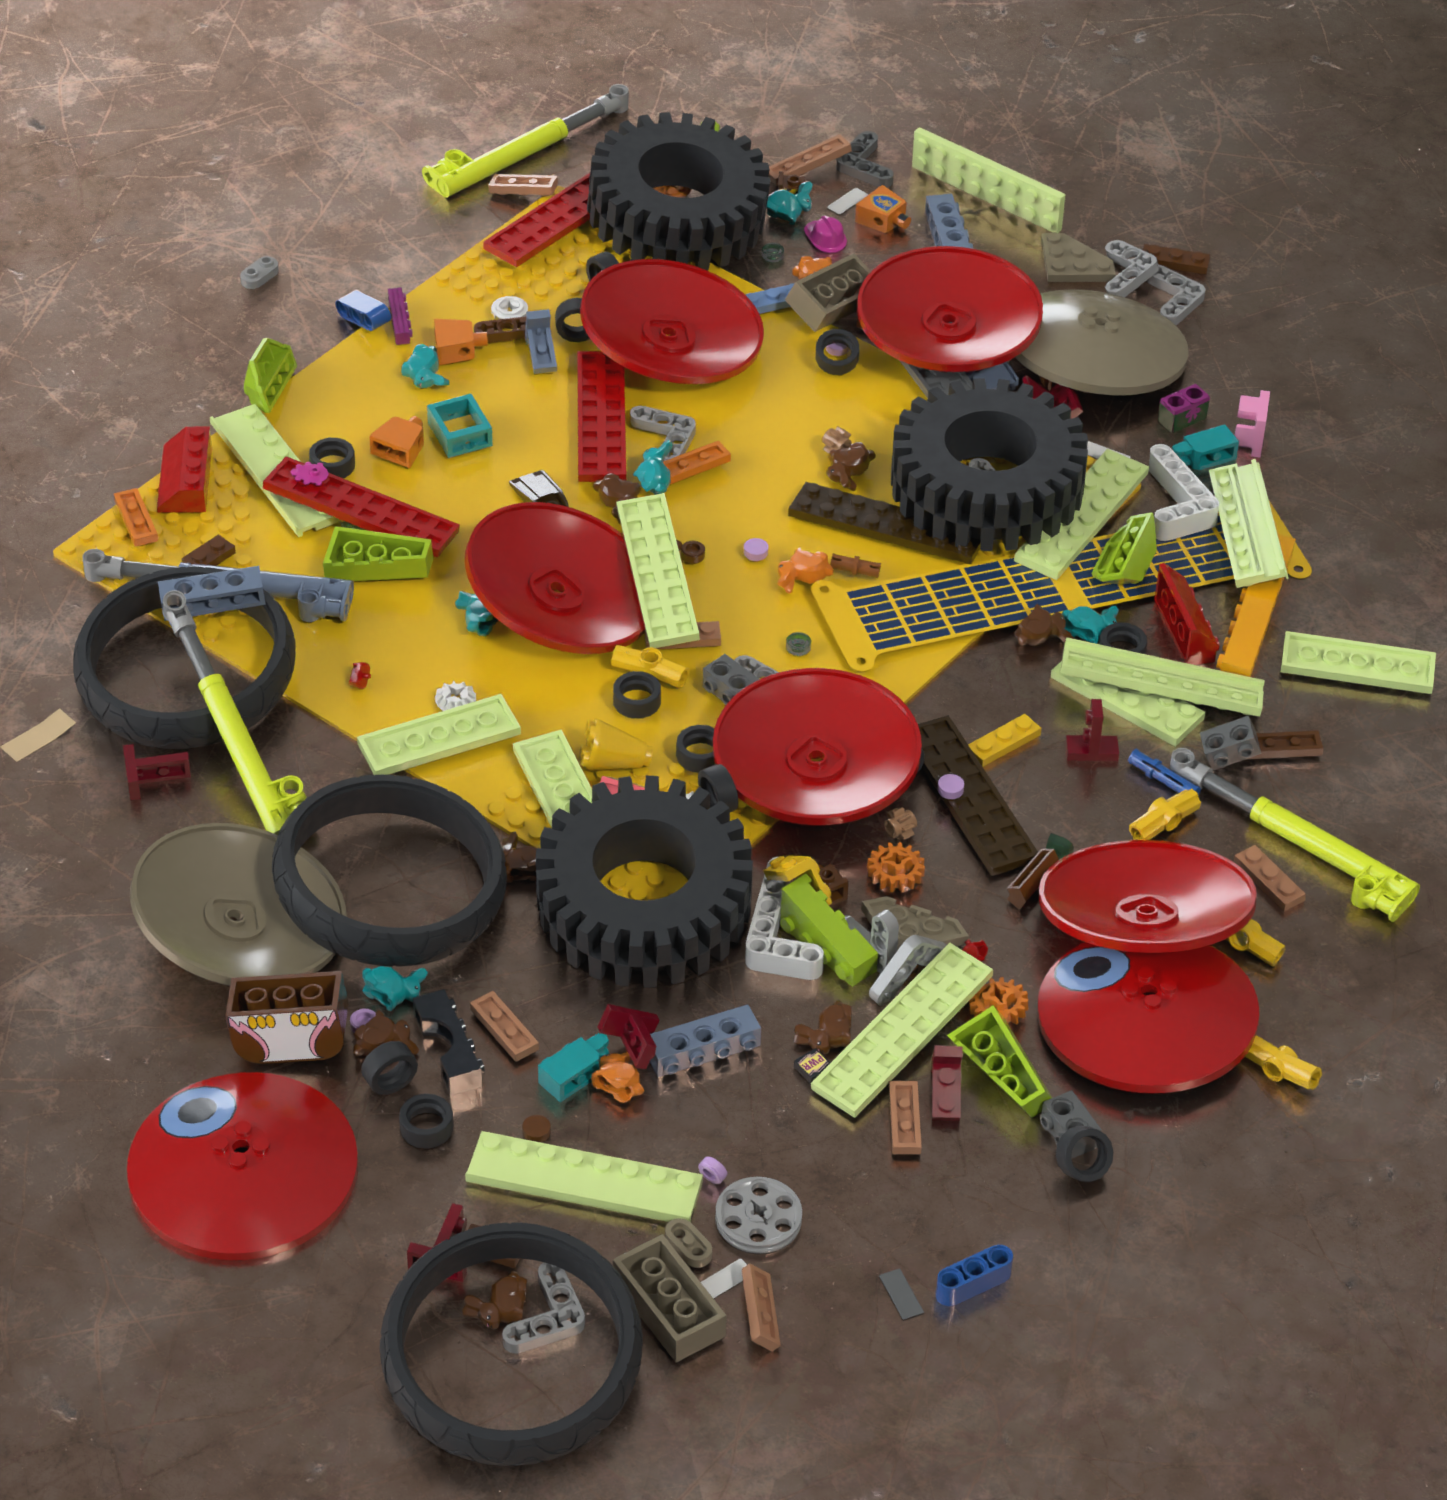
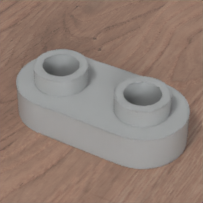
[240,256,279,289]

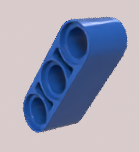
[335,290,392,331]
[936,1245,1013,1306]

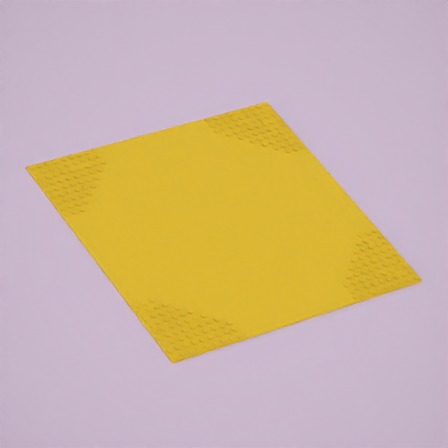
[53,186,1141,900]

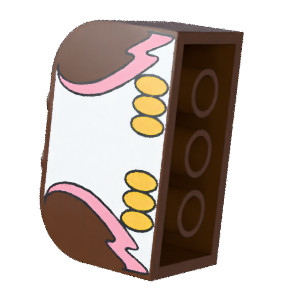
[225,971,348,1064]

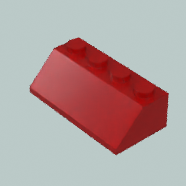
[157,426,212,512]
[1154,563,1220,665]

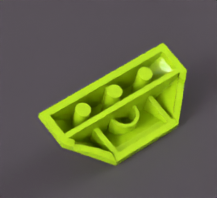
[244,338,297,413]
[1091,512,1157,585]

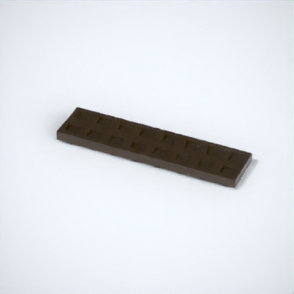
[788,482,981,564]
[918,715,1038,876]

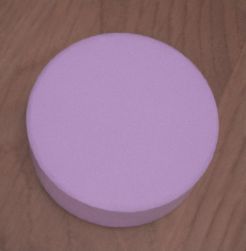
[826,343,849,356]
[744,538,768,561]
[938,774,964,799]
[350,1009,376,1032]
[698,1156,727,1184]

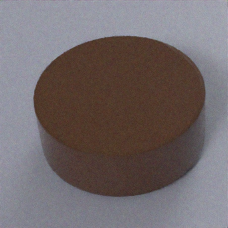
[681,541,705,564]
[522,1115,551,1143]

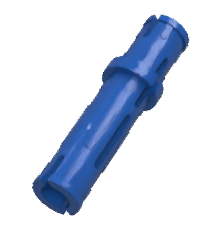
[1128,748,1201,795]

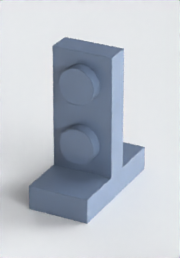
[525,309,557,374]

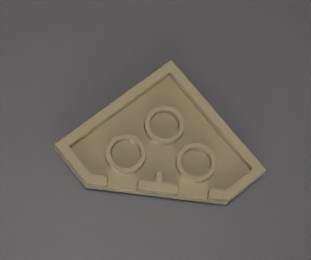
[1041,232,1116,282]
[861,896,969,951]

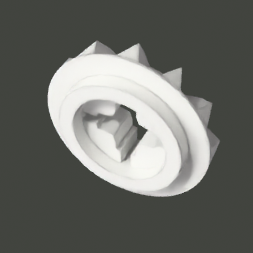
[491,296,528,319]
[435,680,476,711]

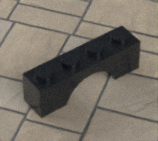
[413,989,485,1096]

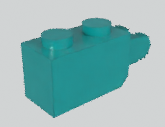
[1172,424,1239,470]
[538,1033,609,1103]

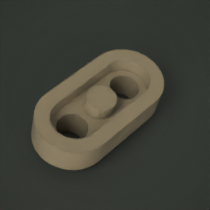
[665,1218,712,1268]

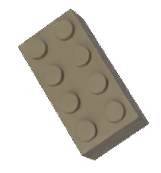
[785,254,871,332]
[613,1234,727,1362]

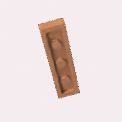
[769,134,852,186]

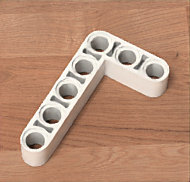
[1149,444,1219,541]
[745,857,824,980]

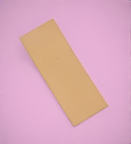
[0,708,76,762]

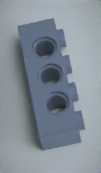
[925,194,973,249]
[158,566,266,621]
[650,1004,761,1077]

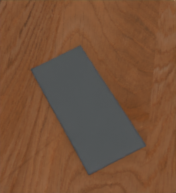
[879,1268,924,1320]

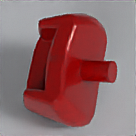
[349,662,371,689]
[961,939,988,962]

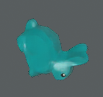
[766,181,813,225]
[402,344,449,388]
[633,440,673,495]
[455,591,499,636]
[1062,606,1119,644]
[362,966,428,1011]

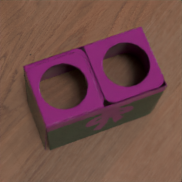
[1158,384,1210,433]

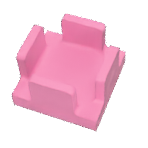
[1235,390,1270,458]

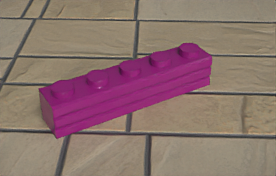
[388,287,413,345]

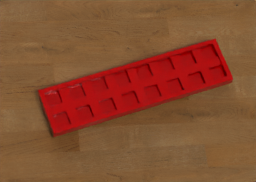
[483,173,590,268]
[577,351,626,482]
[262,456,460,558]

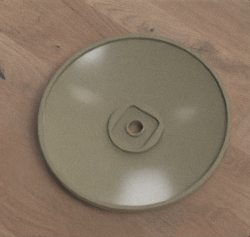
[1016,289,1189,395]
[130,823,347,985]

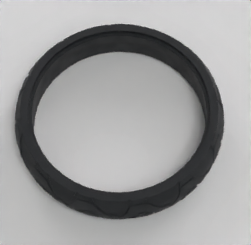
[73,566,296,749]
[272,774,507,967]
[380,1222,643,1466]

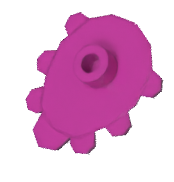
[290,462,329,486]

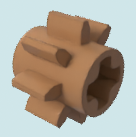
[822,426,852,454]
[884,807,917,841]

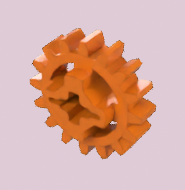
[867,842,925,893]
[969,977,1029,1024]

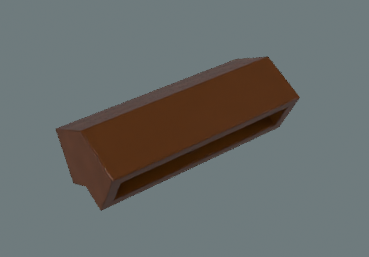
[1007,849,1059,910]

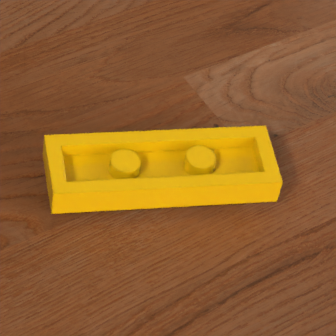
[968,714,1042,767]

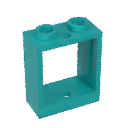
[427,394,493,458]

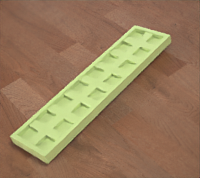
[912,127,1066,233]
[1014,449,1149,580]
[616,493,700,648]
[811,943,993,1118]

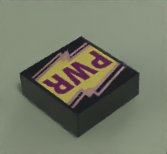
[794,1048,830,1084]

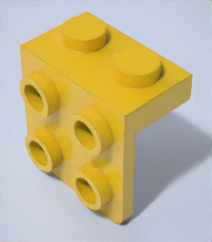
[763,855,832,905]

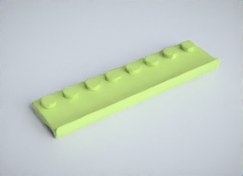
[210,404,342,537]
[1209,459,1289,588]
[1060,637,1265,717]
[465,1131,703,1222]

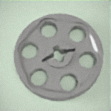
[715,1177,802,1253]

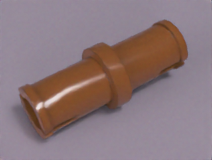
[830,553,881,579]

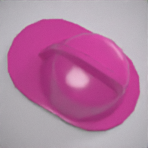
[804,216,847,253]

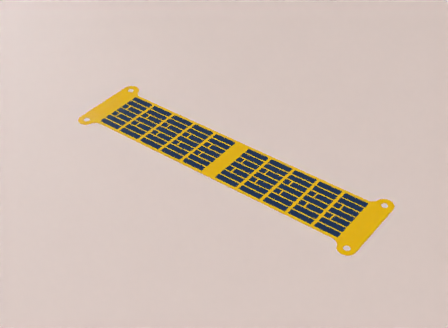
[811,501,1312,671]

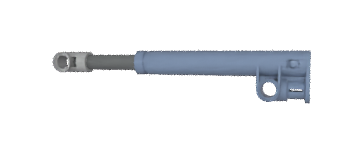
[83,549,354,622]

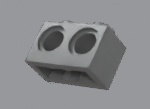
[703,654,760,705]
[1200,716,1262,770]
[1040,1090,1102,1159]

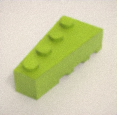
[323,526,433,581]
[780,873,878,987]
[947,1005,1052,1118]

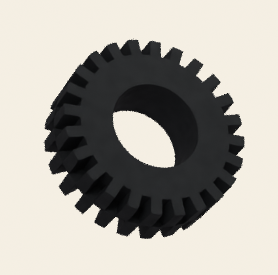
[587,112,771,271]
[891,378,1088,551]
[536,776,753,988]

